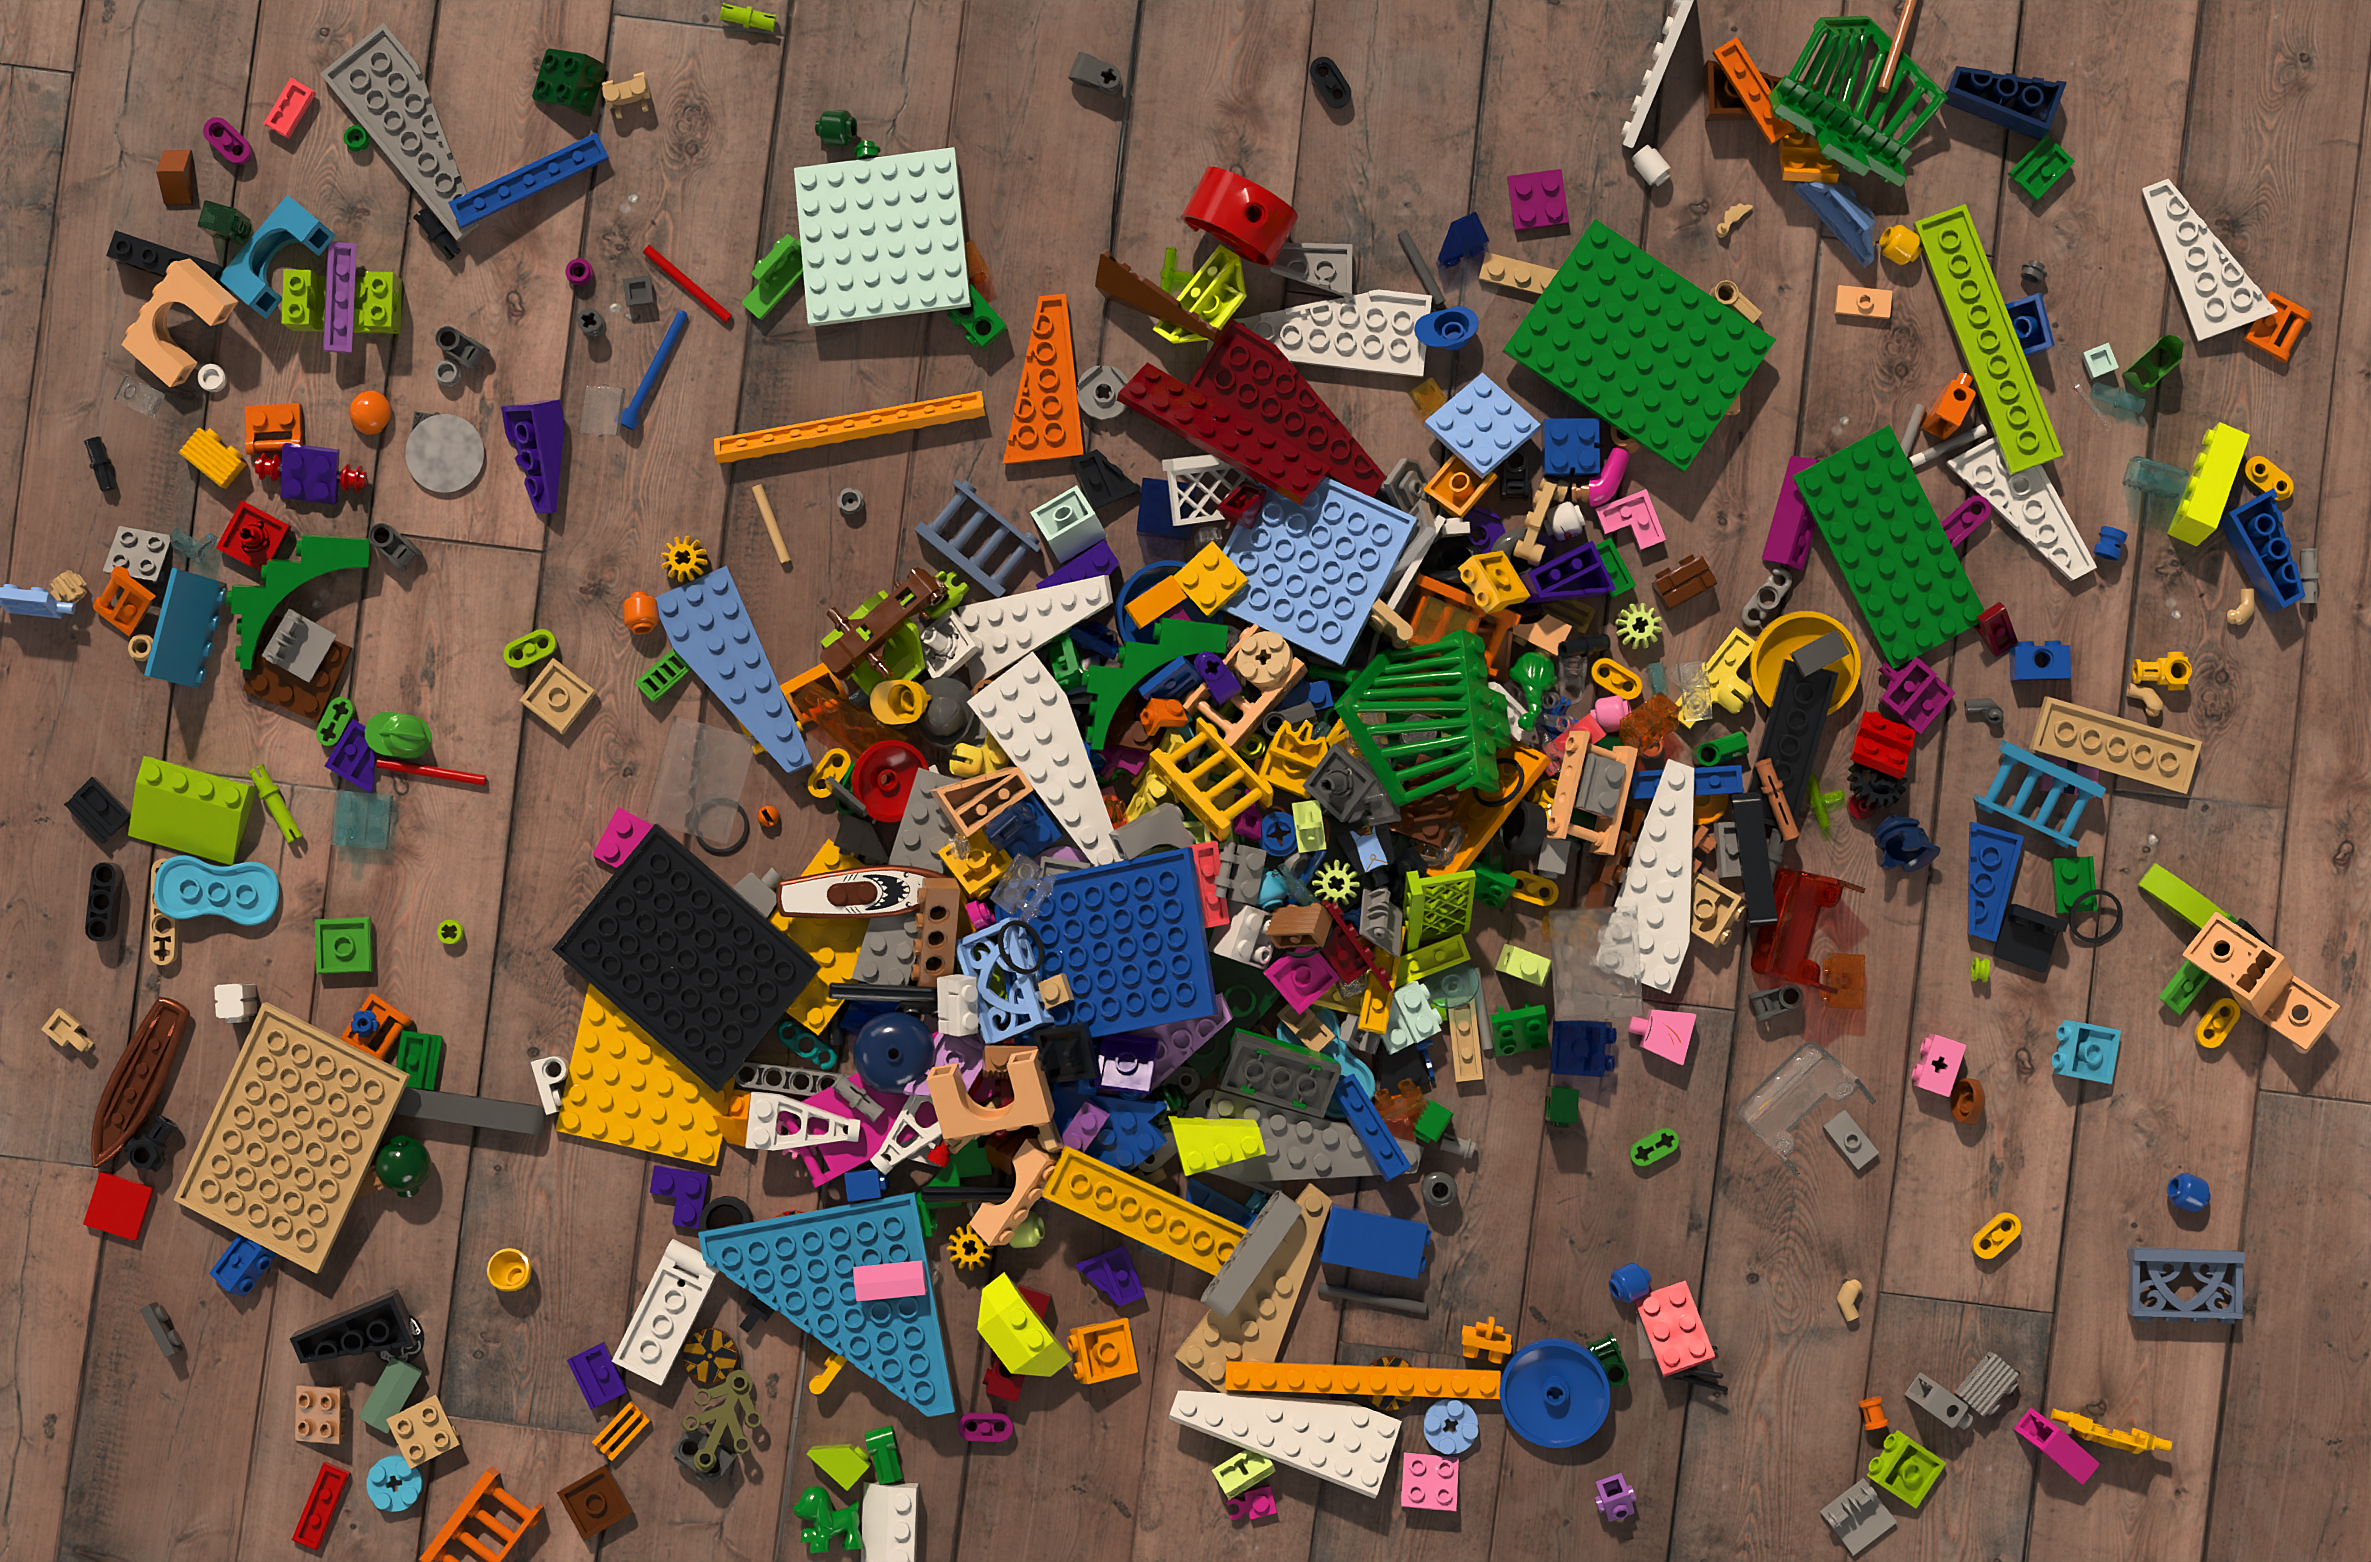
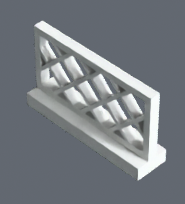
[1162,454,1258,526]
[1384,515,1446,615]

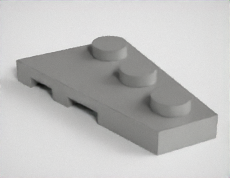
[1270,242,1352,298]

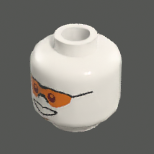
[1544,502,1586,541]

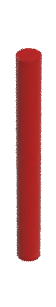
[643,245,732,323]
[376,757,487,786]

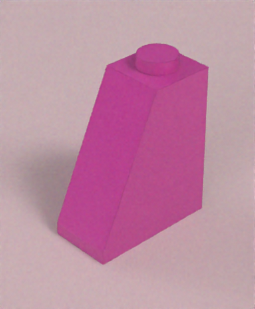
[2013,1407,2100,1485]

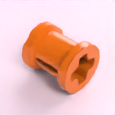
[1858,1396,1889,1430]

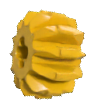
[661,536,708,582]
[947,1223,994,1271]

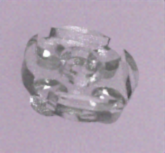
[1409,818,1466,866]

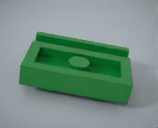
[2007,134,2075,202]
[2051,856,2098,913]
[395,1030,442,1090]

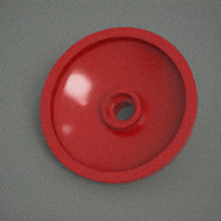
[851,740,929,822]

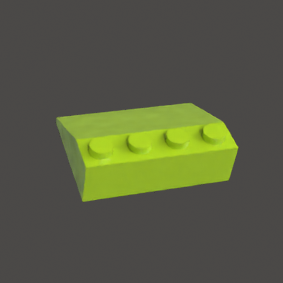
[128,756,257,866]

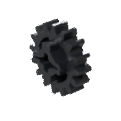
[1847,761,1907,809]

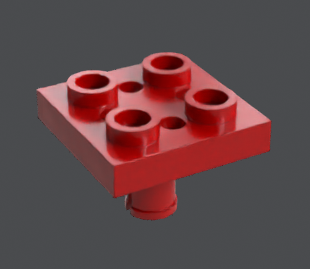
[216,500,292,572]

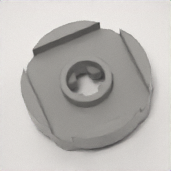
[1077,365,1129,421]

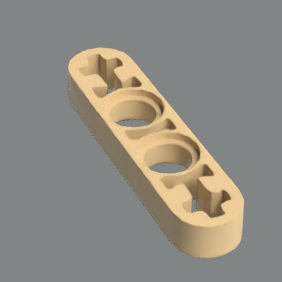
[150,858,179,965]

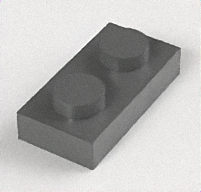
[140,1302,182,1358]

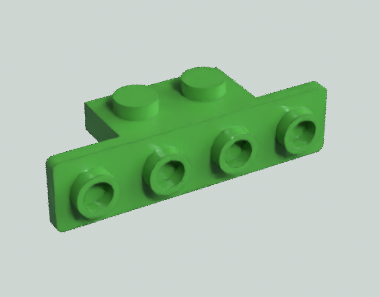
[742,233,803,320]

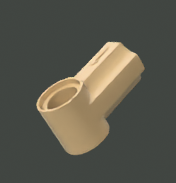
[1709,280,1762,324]

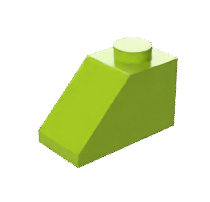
[807,1444,872,1491]

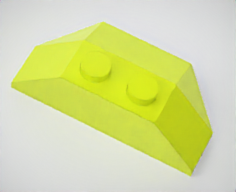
[1153,244,1247,344]
[977,1272,1072,1377]

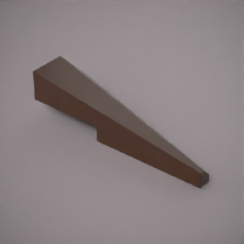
[1095,249,1222,342]

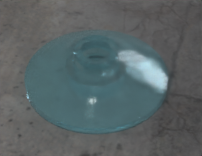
[1425,962,1479,1009]

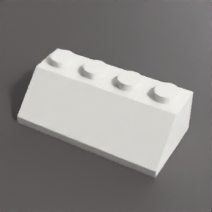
[861,1481,919,1562]

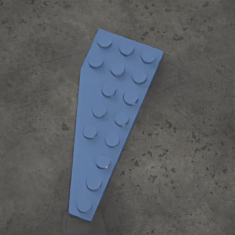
[655,566,814,774]

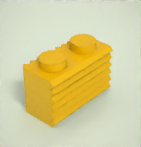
[178,428,247,489]

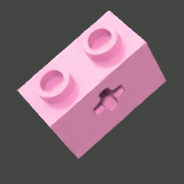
[1911,1034,1967,1097]

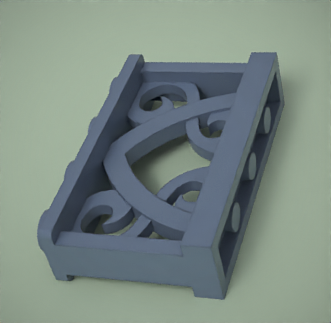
[2127,1247,2245,1324]

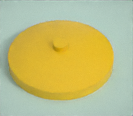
[1750,611,1861,716]

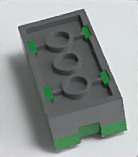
[1216,1027,1342,1118]

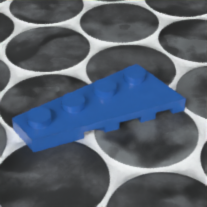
[1967,822,2024,942]

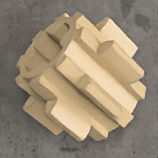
[50,570,87,604]

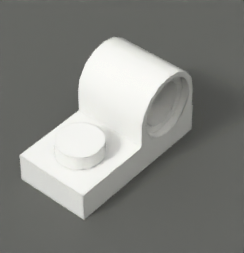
[531,1056,570,1115]

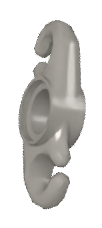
[1742,568,1792,628]

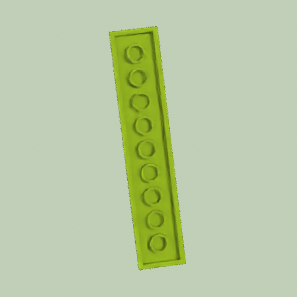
[1913,204,2063,475]

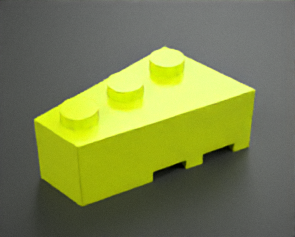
[1168,1116,1266,1176]

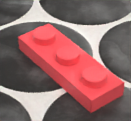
[1188,840,1230,928]

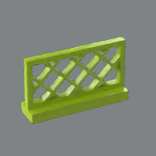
[1402,870,1476,952]

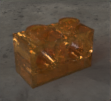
[1619,691,1679,756]

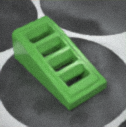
[635,648,692,703]

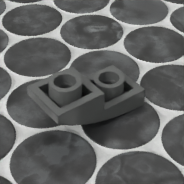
[1790,630,1849,678]

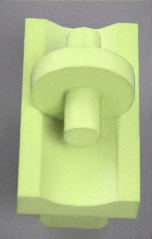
[1292,800,1326,853]

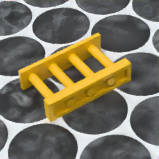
[1149,717,1273,843]

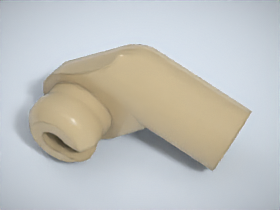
[2227,589,2254,625]
[2126,683,2163,717]
[1837,1279,1862,1322]

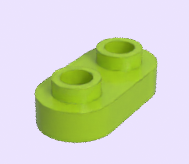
[503,629,557,669]

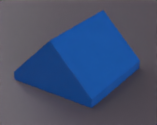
[2005,293,2055,357]

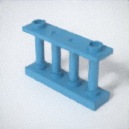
[1973,739,2106,848]

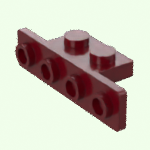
[1321,899,1393,993]

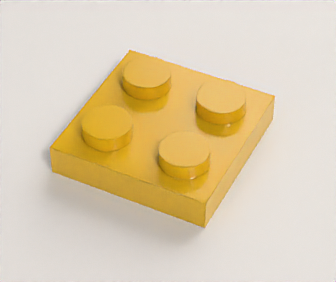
[1173,541,1250,618]

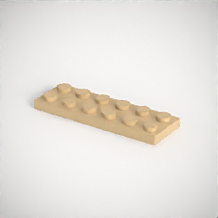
[2029,696,2202,794]

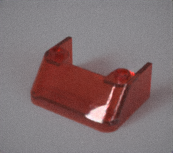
[1751,868,1866,995]

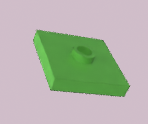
[315,917,373,974]

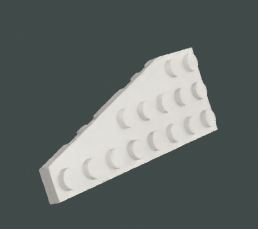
[1593,759,1695,993]
[1168,1390,1402,1499]

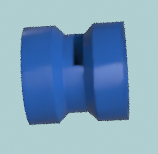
[2093,526,2128,561]

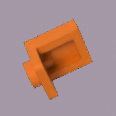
[1140,698,1188,736]

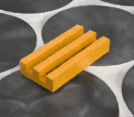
[592,1401,651,1461]

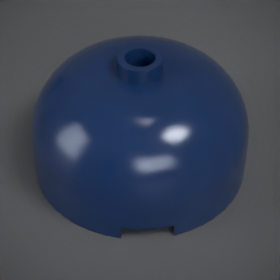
[853,1012,936,1095]

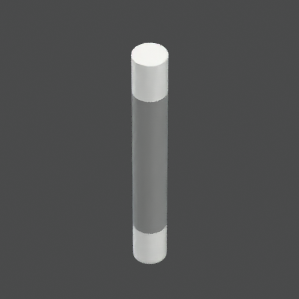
[1908,424,1987,468]

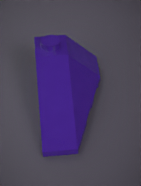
[501,399,564,513]

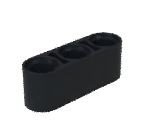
[85,862,124,942]

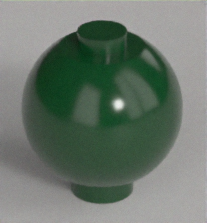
[375,1135,431,1198]

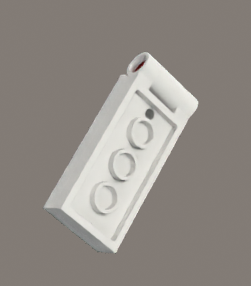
[612,1239,719,1385]

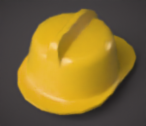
[870,679,932,725]

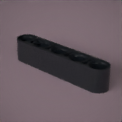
[1731,791,1777,928]

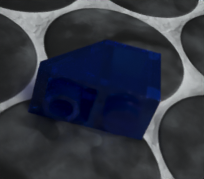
[1436,212,1489,269]

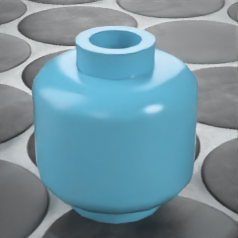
[1254,868,1287,911]

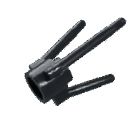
[1667,1346,1728,1392]

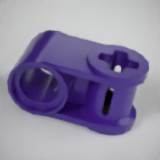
[1194,651,1242,706]

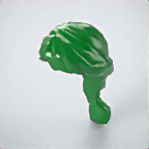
[1507,652,1558,732]

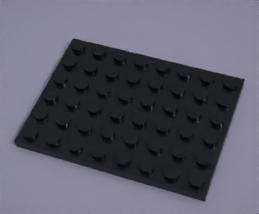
[552,823,823,1093]

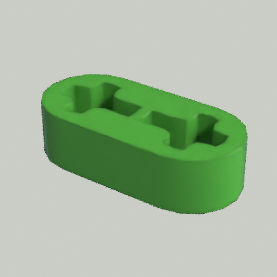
[316,697,356,747]
[1629,1128,1679,1166]

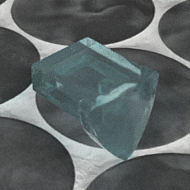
[170,527,218,564]

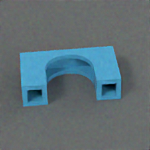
[217,195,336,319]

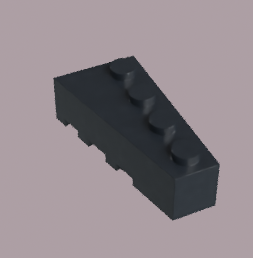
[290,1289,419,1364]

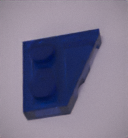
[1068,621,1119,660]

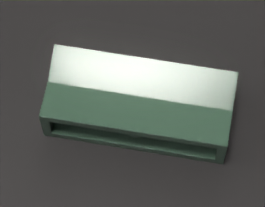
[358,1356,422,1433]

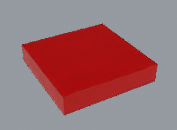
[83,1171,155,1241]

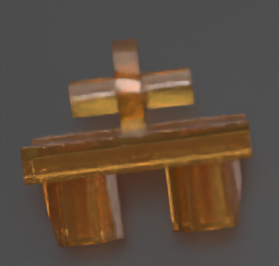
[1373,1078,1426,1126]

